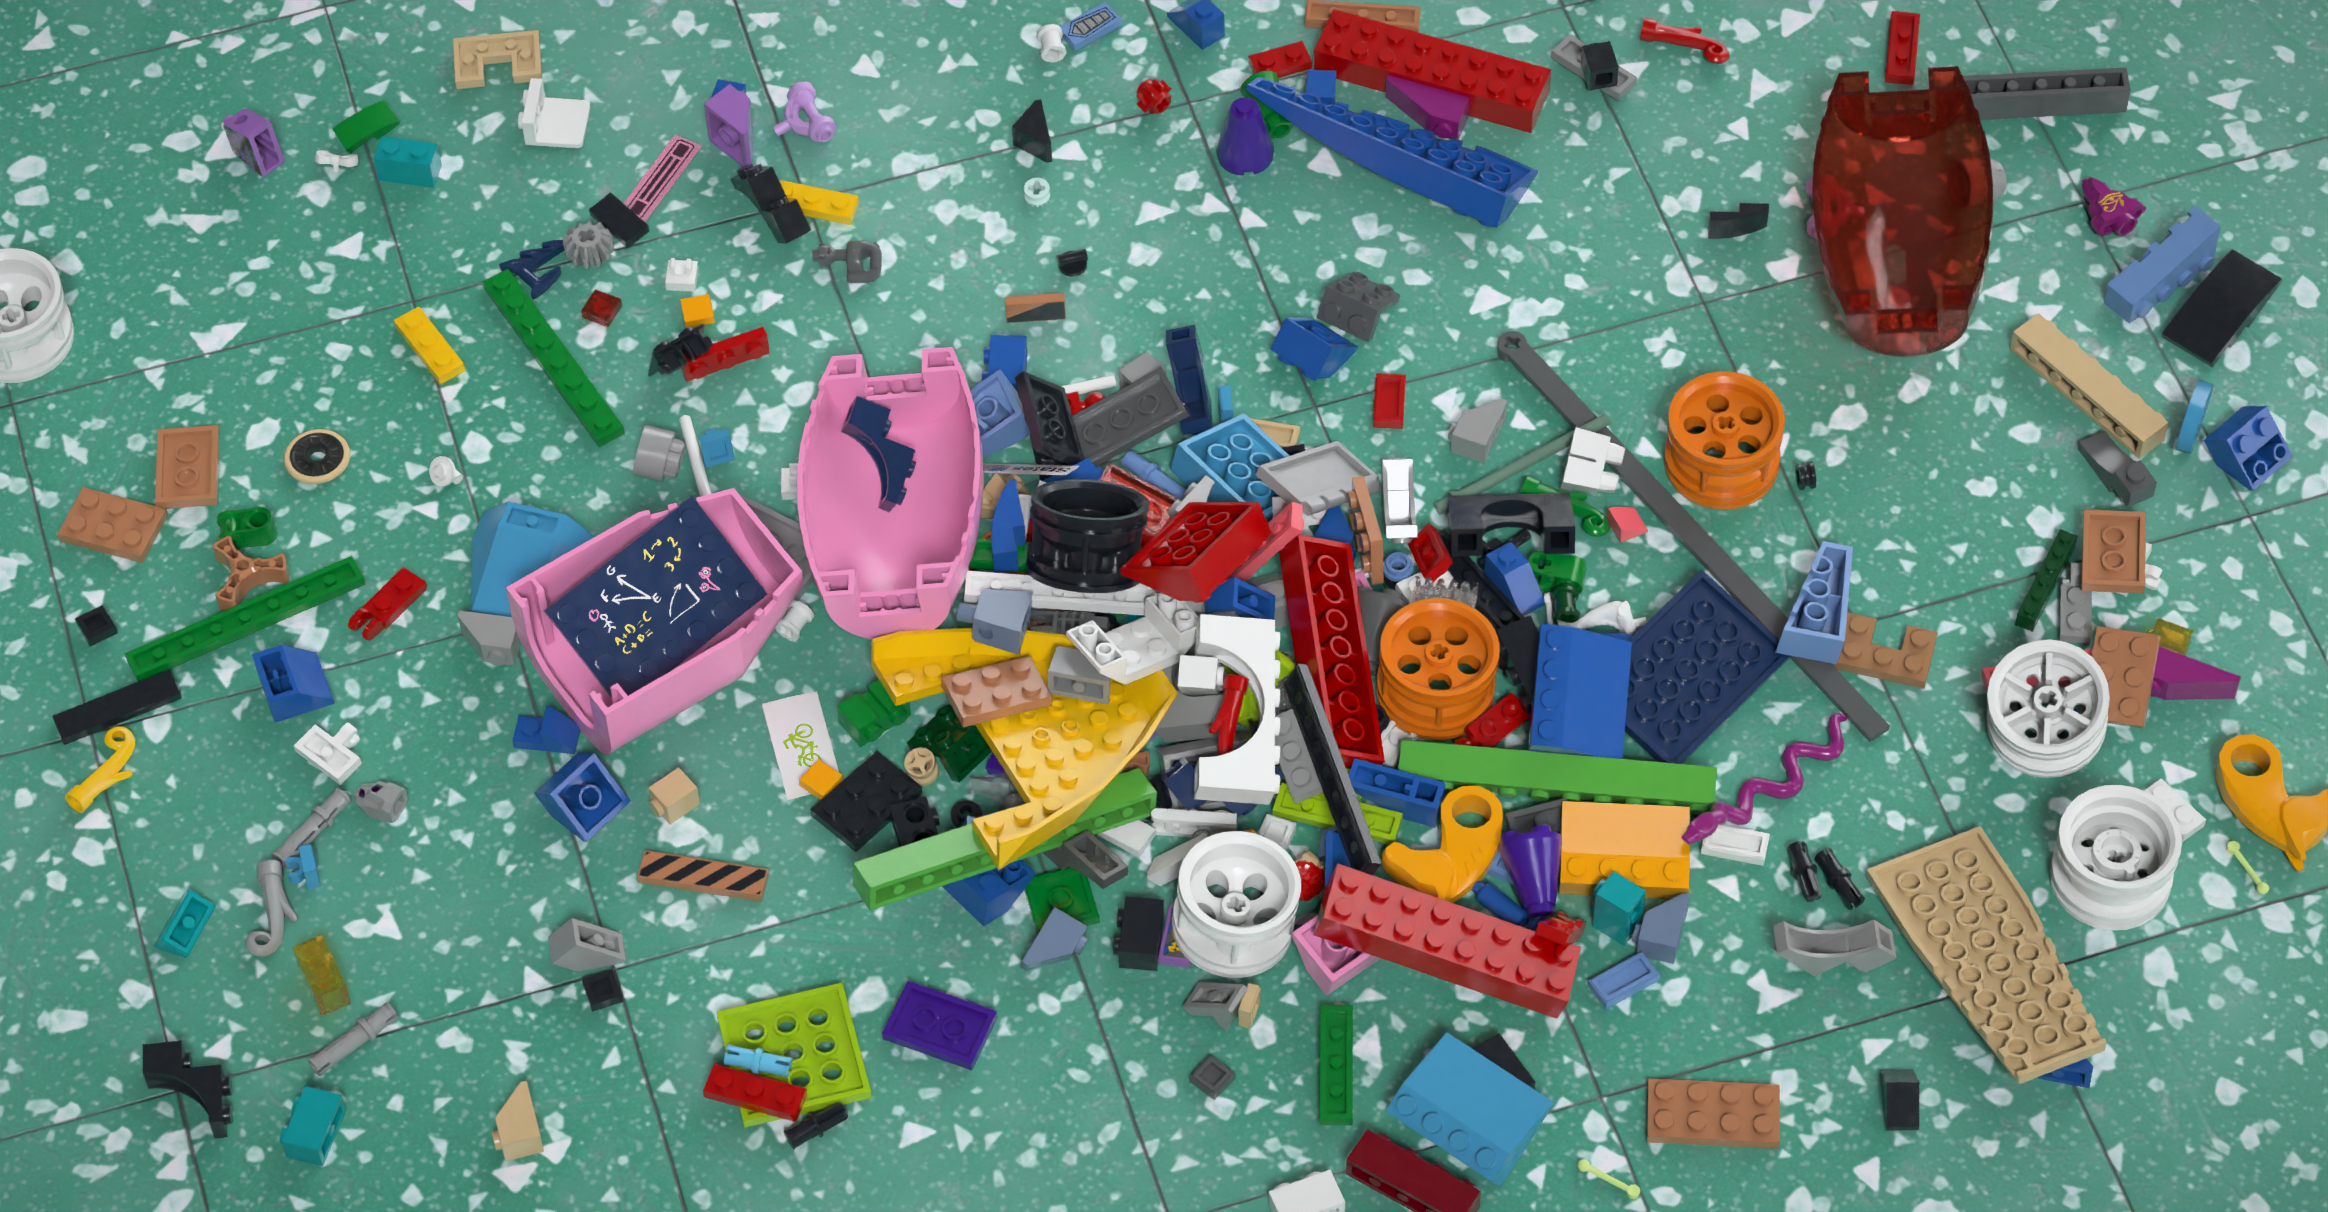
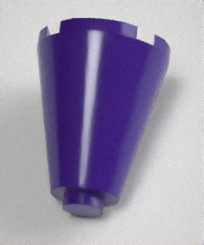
[1216,98,1274,176]

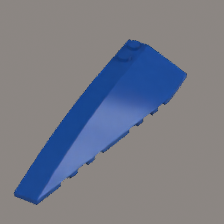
[1246,77,1538,228]

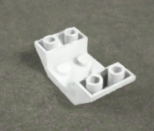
[1066,592,1199,685]

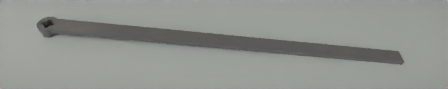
[1497,331,1890,742]

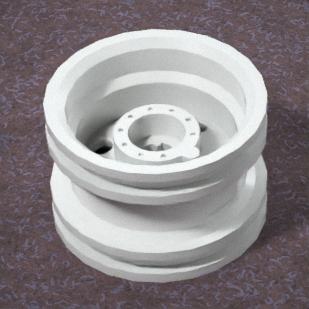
[1987,639,2110,778]
[2049,785,2182,931]

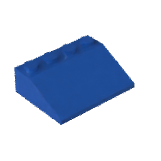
[1528,624,1632,759]

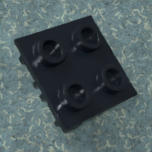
[648,324,713,377]

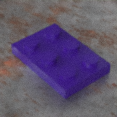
[882,981,998,1070]

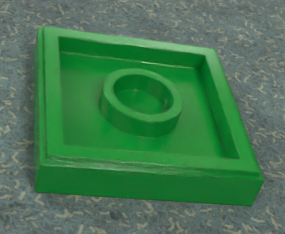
[1024,868,1100,935]

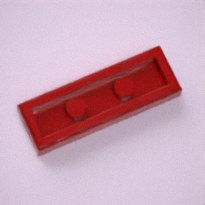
[1885,11,1920,86]

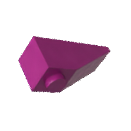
[1386,75,1470,140]
[2150,646,2241,700]

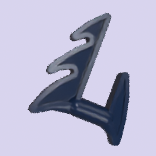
[499,240,565,299]

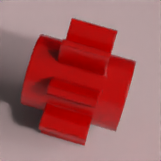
[1136,78,1172,115]

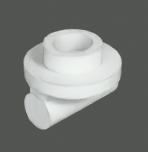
[429,456,463,487]

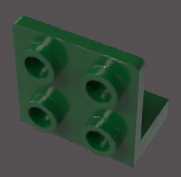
[907,704,992,783]

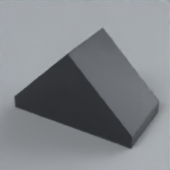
[1012,99,1052,163]
[1880,1069,1920,1131]

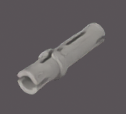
[272,788,351,868]
[308,1002,399,1076]

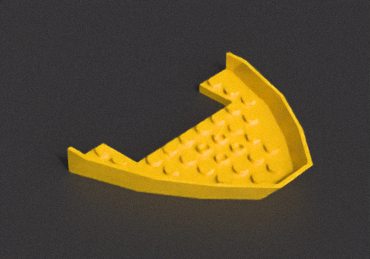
[871,628,1178,870]

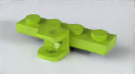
[1272,768,1403,845]

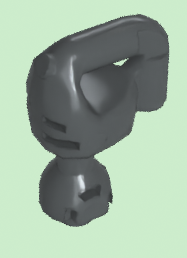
[812,240,882,284]

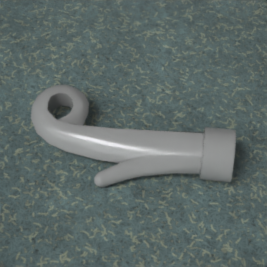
[245,860,298,957]

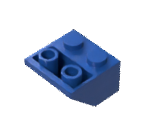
[2203,406,2293,490]
[252,645,335,723]
[942,860,1035,926]

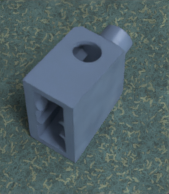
[957,589,1033,654]

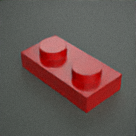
[1249,41,1312,78]
[1408,523,1453,584]

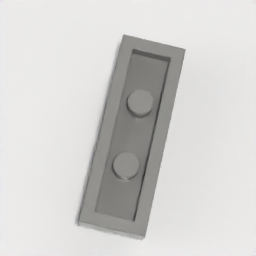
[1551,34,1637,101]
[1275,709,1323,804]

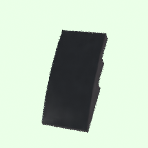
[2162,249,2283,368]

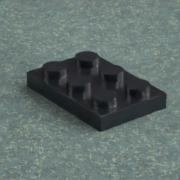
[1015,371,1085,466]
[811,751,922,852]

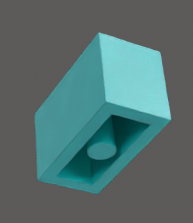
[374,136,442,188]
[1591,871,1646,946]
[280,1086,346,1166]

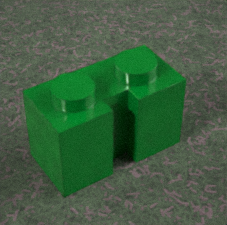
[837,679,911,747]

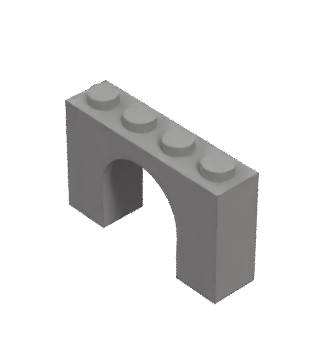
[1155,611,1239,743]

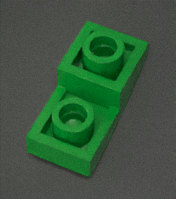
[332,100,400,154]

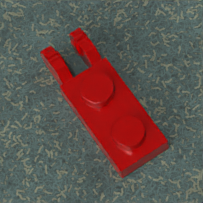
[348,567,427,641]
[1535,911,1586,946]

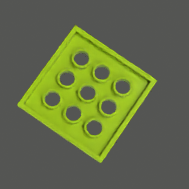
[716,982,872,1128]

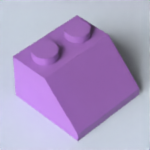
[704,84,754,167]

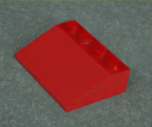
[1119,502,1272,603]

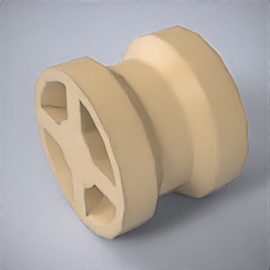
[904,747,939,786]

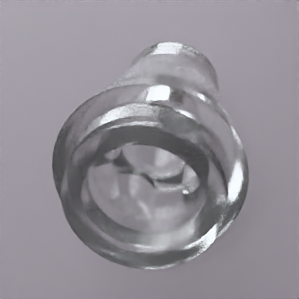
[968,773,1017,803]

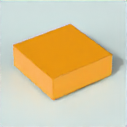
[680,294,715,328]
[799,759,843,800]

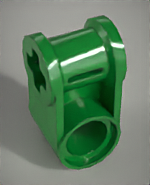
[217,507,278,550]
[1528,551,1587,595]

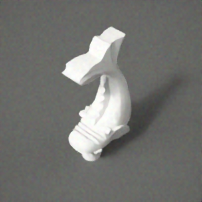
[1557,601,1647,635]

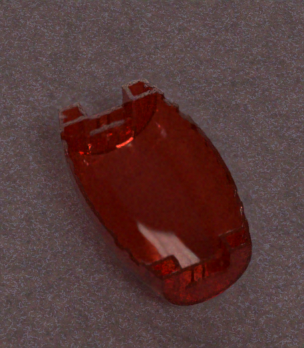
[1812,66,1994,357]

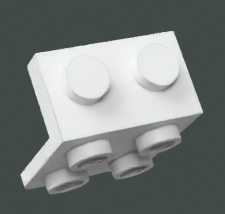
[518,78,591,148]

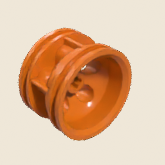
[1664,371,1785,510]
[1376,598,1500,740]

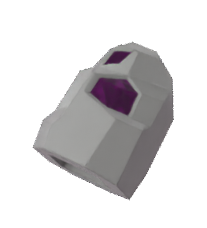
[353,781,408,823]

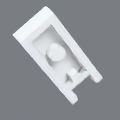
[1151,808,1237,838]

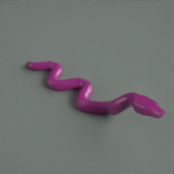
[1681,713,1847,844]

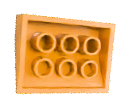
[1559,801,1690,899]

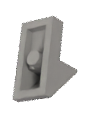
[1183,982,1247,1032]

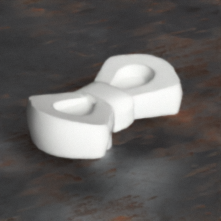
[315,150,359,172]

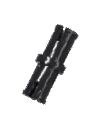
[1814,848,1865,910]

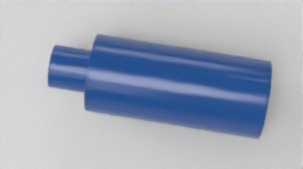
[1472,880,1529,927]

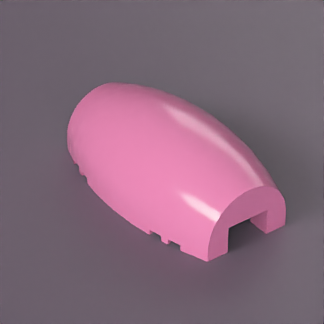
[797,347,984,640]

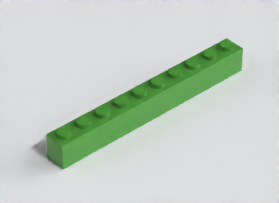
[1398,740,1717,815]
[853,768,1157,910]

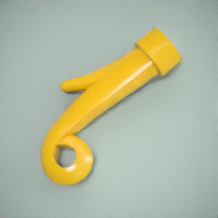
[65,726,136,813]

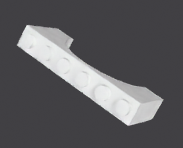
[1194,614,1280,805]

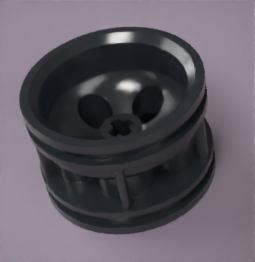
[1026,479,1149,593]

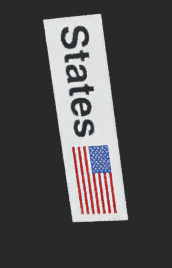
[983,463,1080,475]

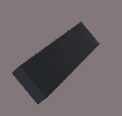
[52,670,182,745]

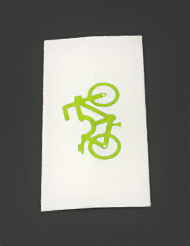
[762,691,839,800]

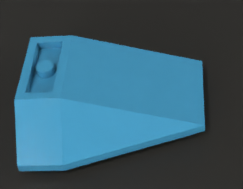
[470,501,595,617]

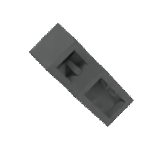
[2078,431,2157,508]
[1042,830,1128,889]

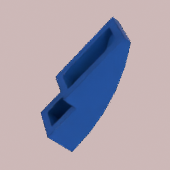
[991,479,1026,573]

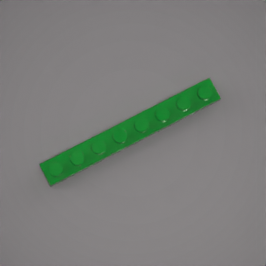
[482,269,625,447]
[124,556,366,682]

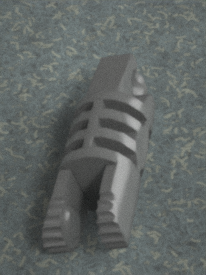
[1030,610,1110,635]

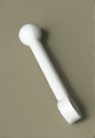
[1544,592,1553,625]

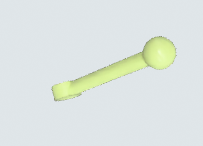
[2227,841,2269,895]
[1577,1159,1640,1199]

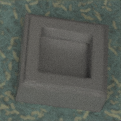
[1189,1055,1236,1100]

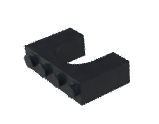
[1448,493,1575,557]

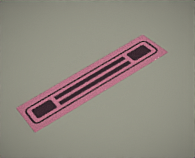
[624,134,702,222]

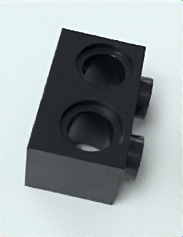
[890,796,944,847]

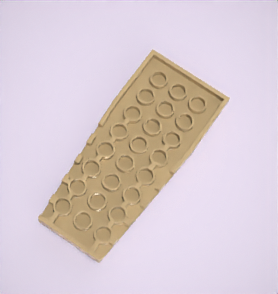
[1866,826,2106,1084]

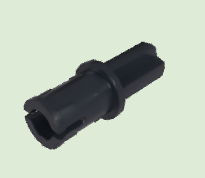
[1787,841,1822,902]
[783,1102,848,1150]

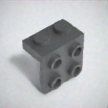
[1317,272,1400,342]

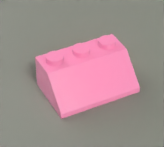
[1292,915,1381,996]

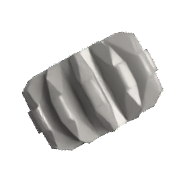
[563,219,614,270]

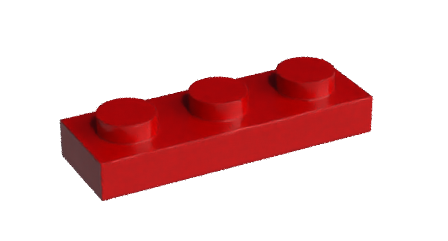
[681,327,770,382]
[703,1064,807,1122]

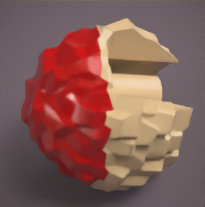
[1294,850,1325,902]

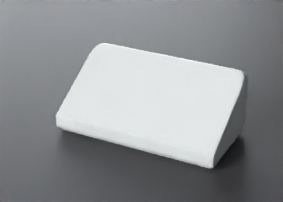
[1147,833,1207,886]

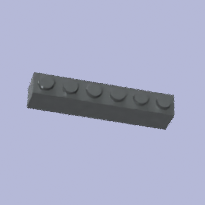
[1949,68,2131,121]

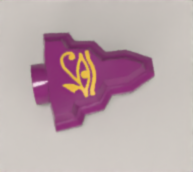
[2082,176,2146,237]

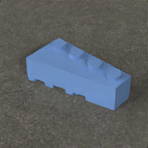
[2104,205,2221,324]
[1775,541,1853,664]

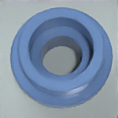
[1383,552,1413,582]

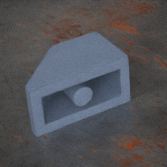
[1632,893,1690,964]
[1020,907,1089,971]

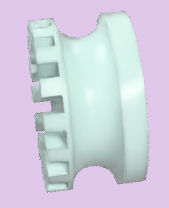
[1024,178,1050,207]

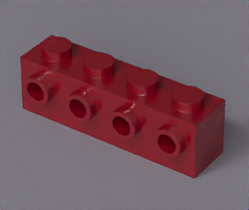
[1346,1129,1481,1212]

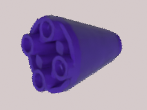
[1499,825,1562,918]

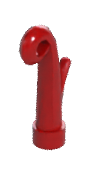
[1640,17,1730,64]
[1209,674,1249,756]

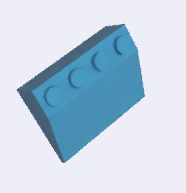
[1170,413,1289,523]
[1385,1032,1554,1186]

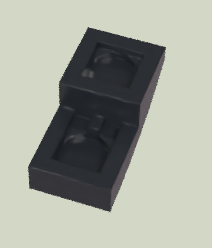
[1708,203,1769,239]

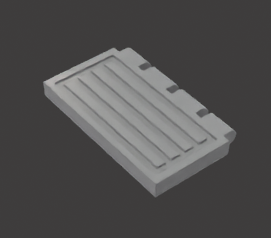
[1256,441,1382,516]

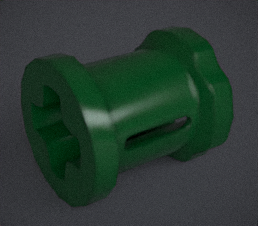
[1551,585,1580,625]

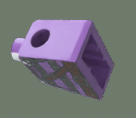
[221,109,285,177]

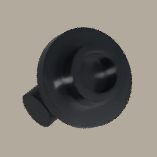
[1056,249,1088,277]

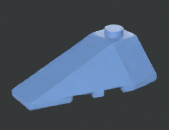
[971,369,1030,458]

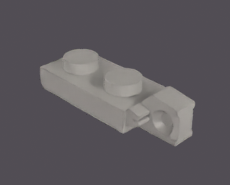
[2059,563,2092,644]

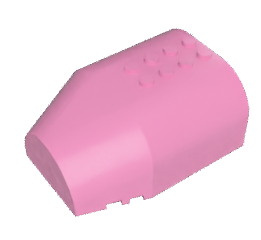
[506,488,803,755]

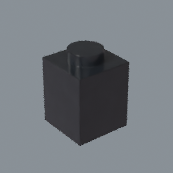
[1581,41,1619,91]

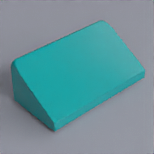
[154,889,216,958]

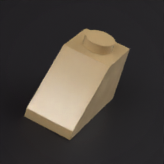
[492,1081,544,1161]

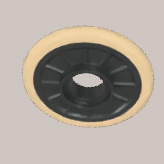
[284,429,350,484]

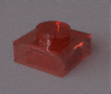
[581,289,622,327]

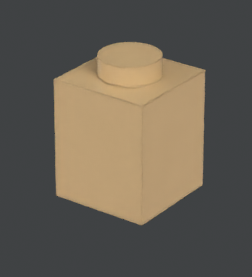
[648,767,700,825]

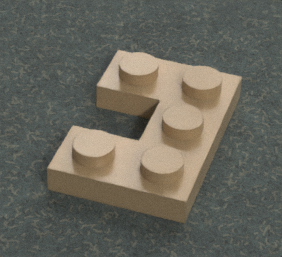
[453,30,543,89]

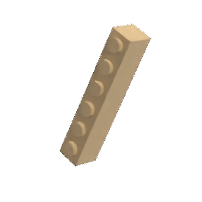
[2010,313,2169,459]

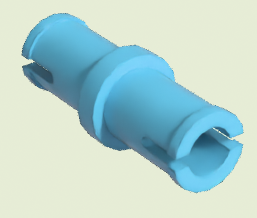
[724,1044,792,1078]

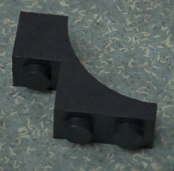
[730,164,811,244]
[142,1040,233,1139]

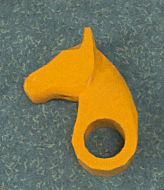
[2215,734,2328,872]
[1381,786,1503,903]

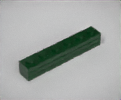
[2015,529,2078,632]

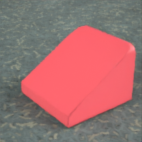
[1607,507,1648,543]

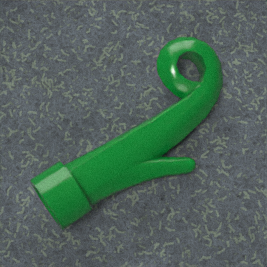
[1520,475,1610,537]

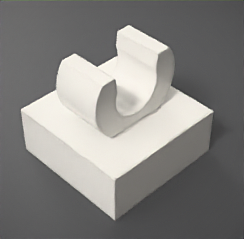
[665,258,699,291]
[781,463,798,500]

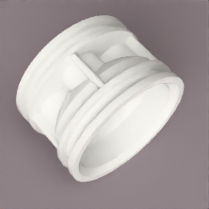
[0,248,74,383]
[1172,831,1301,978]

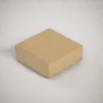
[1238,983,1261,1029]

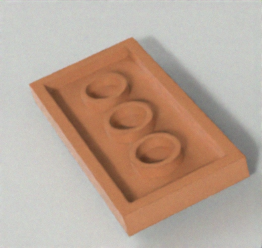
[1647,1079,1780,1149]

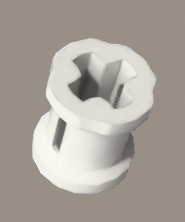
[1037,24,1066,63]
[775,600,814,642]

